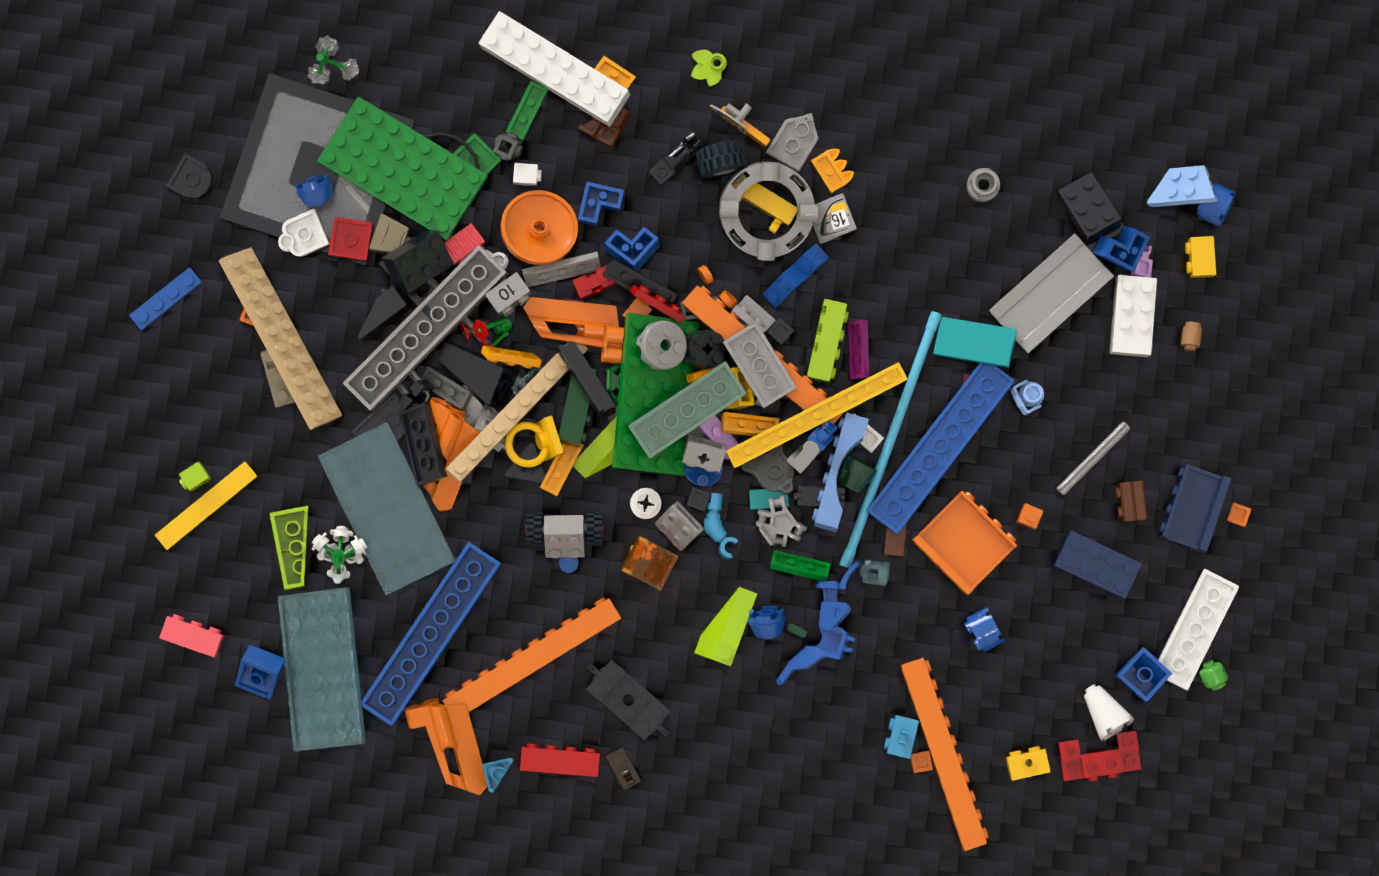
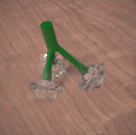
[308,35,359,85]

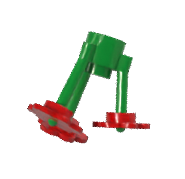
[460,316,512,348]

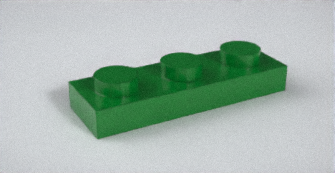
[506,81,549,141]
[770,550,831,582]

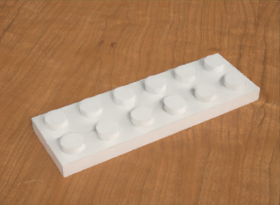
[1158,569,1239,690]

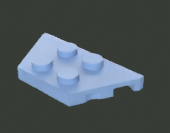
[1147,166,1217,207]

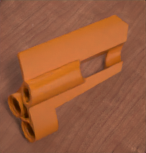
[523,297,624,364]
[423,397,480,511]
[404,698,488,795]

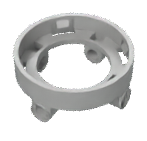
[719,162,818,261]

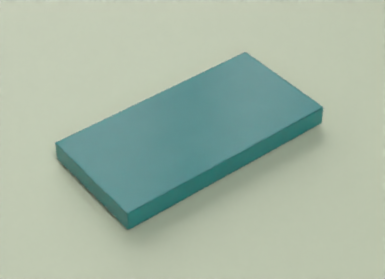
[933,317,1017,368]

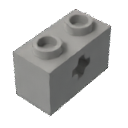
[682,435,726,472]

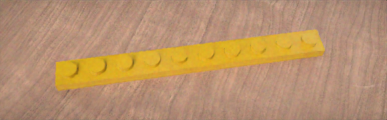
[726,362,908,468]

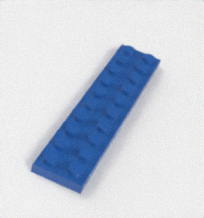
[867,363,1015,535]

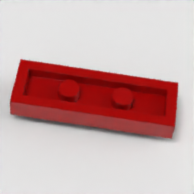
[629,284,685,323]

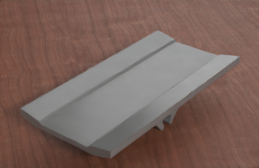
[989,234,1114,353]

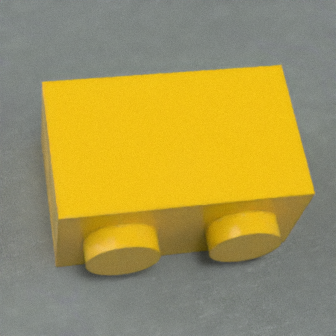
[1185,236,1216,278]

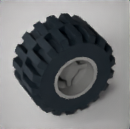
[696,141,748,178]

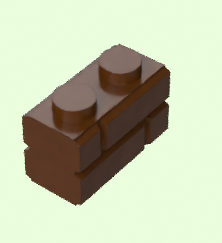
[1115,481,1147,522]

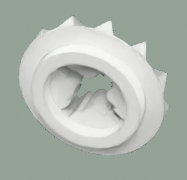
[630,488,661,519]

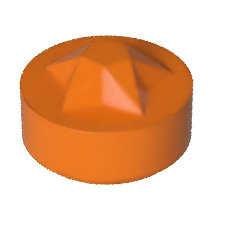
[719,290,738,309]

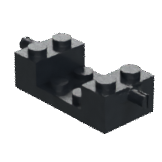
[586,660,671,740]

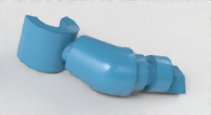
[704,493,738,559]

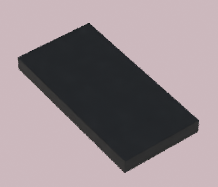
[399,402,447,487]

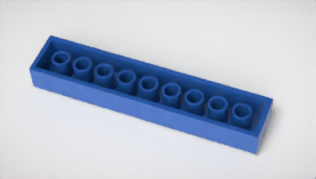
[359,542,502,726]

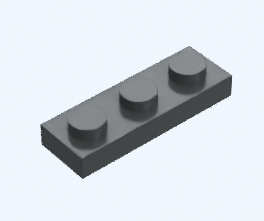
[421,366,474,410]

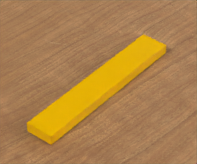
[155,461,258,550]

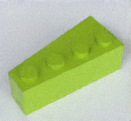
[807,299,849,383]
[270,506,308,591]

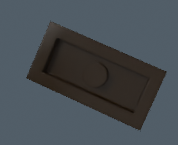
[605,747,641,790]

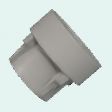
[966,168,1000,202]

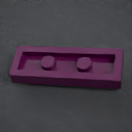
[848,320,870,380]

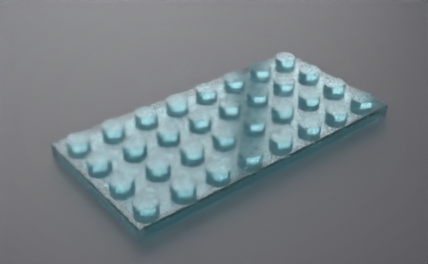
[318,422,456,595]
[278,587,366,751]

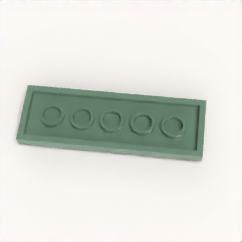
[628,361,747,459]

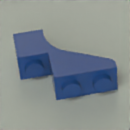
[762,244,829,308]

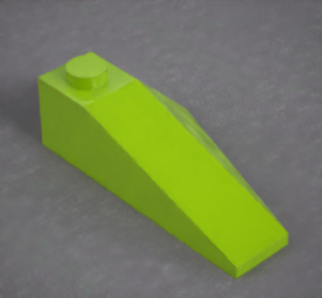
[573,416,617,479]
[694,587,757,667]

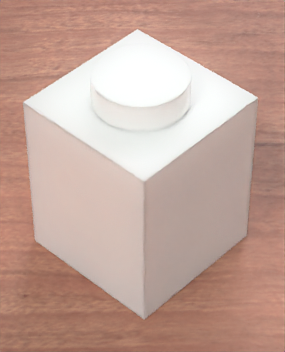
[513,163,542,186]

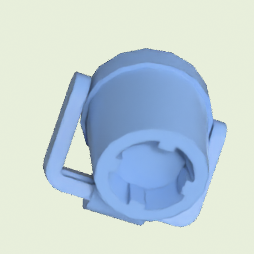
[1010,380,1044,415]

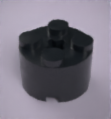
[683,330,725,369]

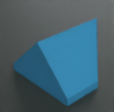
[482,758,514,793]

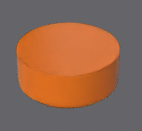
[697,265,713,285]

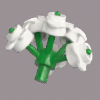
[312,526,367,584]

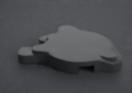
[742,444,794,494]

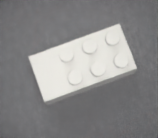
[1109,275,1157,357]

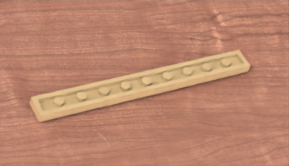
[445,342,588,484]

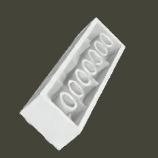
[479,11,630,127]

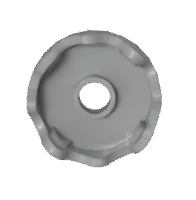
[636,321,687,370]

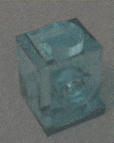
[860,560,890,586]

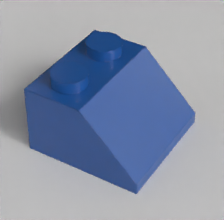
[235,645,286,700]
[1115,647,1173,702]

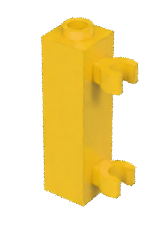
[731,174,797,234]

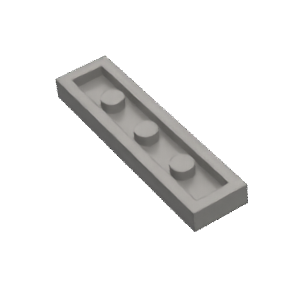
[522,252,601,287]

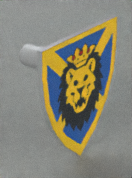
[710,104,752,135]

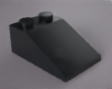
[357,286,409,344]

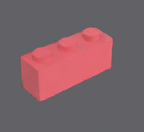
[159,614,225,658]

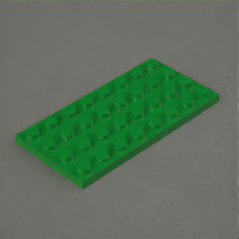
[317,96,488,241]
[612,313,699,476]

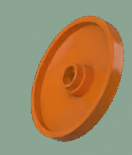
[500,190,578,265]

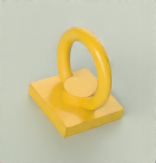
[505,416,564,468]

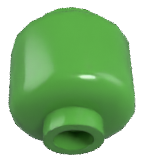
[1199,660,1228,691]

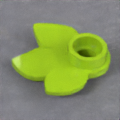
[691,50,727,86]

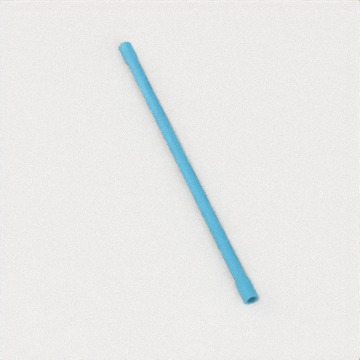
[839,311,942,568]

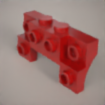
[1058,731,1141,782]

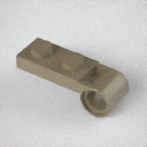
[261,350,295,407]

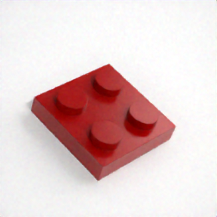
[328,217,373,261]

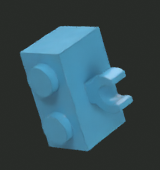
[884,715,919,759]

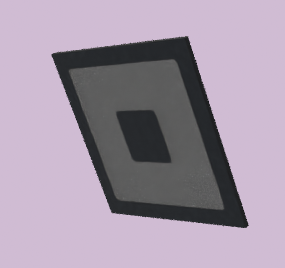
[220,73,415,266]

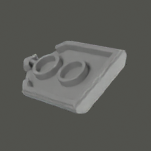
[766,113,818,172]

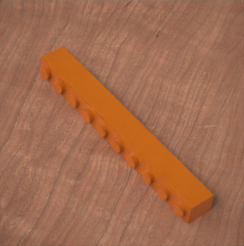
[682,285,843,426]
[443,597,622,713]
[900,658,989,851]

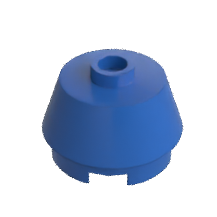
[295,174,332,207]
[748,606,786,639]

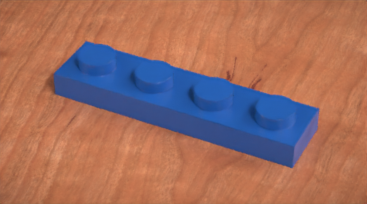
[129,267,202,331]

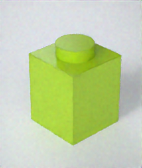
[179,461,211,491]

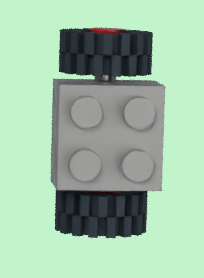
[525,511,604,558]

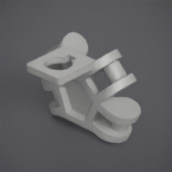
[756,495,807,547]

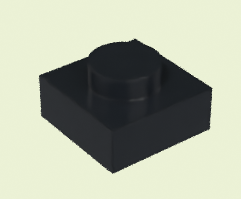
[767,318,794,345]
[686,487,711,512]

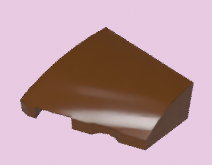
[578,108,631,148]

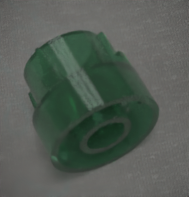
[839,454,878,493]

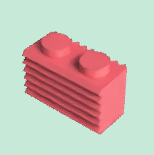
[444,223,486,266]

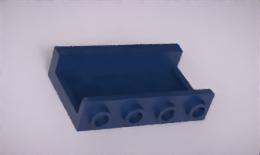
[1159,463,1231,552]

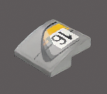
[813,193,857,244]

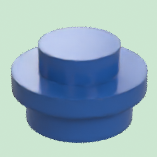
[559,557,578,573]

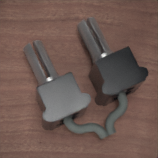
[397,371,434,410]

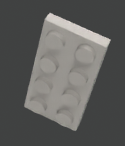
[723,322,797,408]

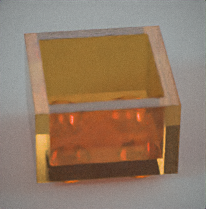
[621,536,679,591]

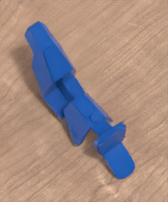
[777,561,861,685]

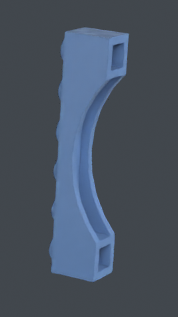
[812,413,869,532]

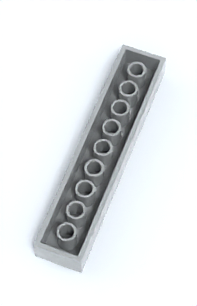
[343,245,509,411]

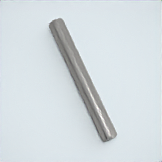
[1057,422,1130,495]

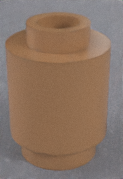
[1181,322,1202,351]

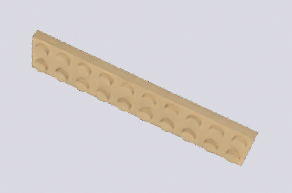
[219,247,343,430]

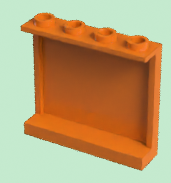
[912,491,1017,595]

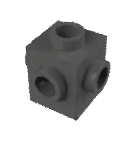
[493,131,523,161]

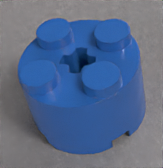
[1196,183,1237,227]
[964,607,1005,652]

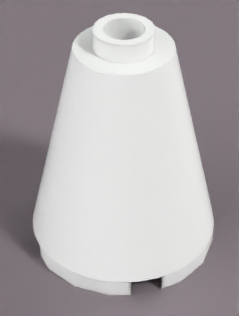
[1084,684,1134,741]

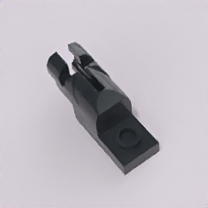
[648,131,704,186]

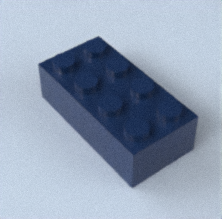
[1052,531,1142,599]

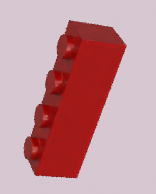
[520,743,600,777]

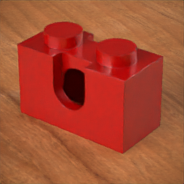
[572,265,616,300]

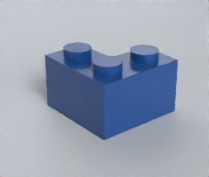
[578,182,625,226]
[1093,226,1150,272]
[604,227,660,272]

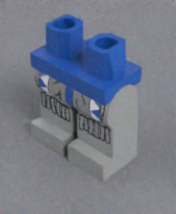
[786,421,837,473]

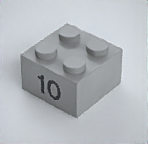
[485,272,532,317]

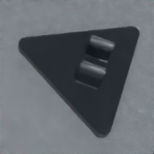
[505,443,545,483]

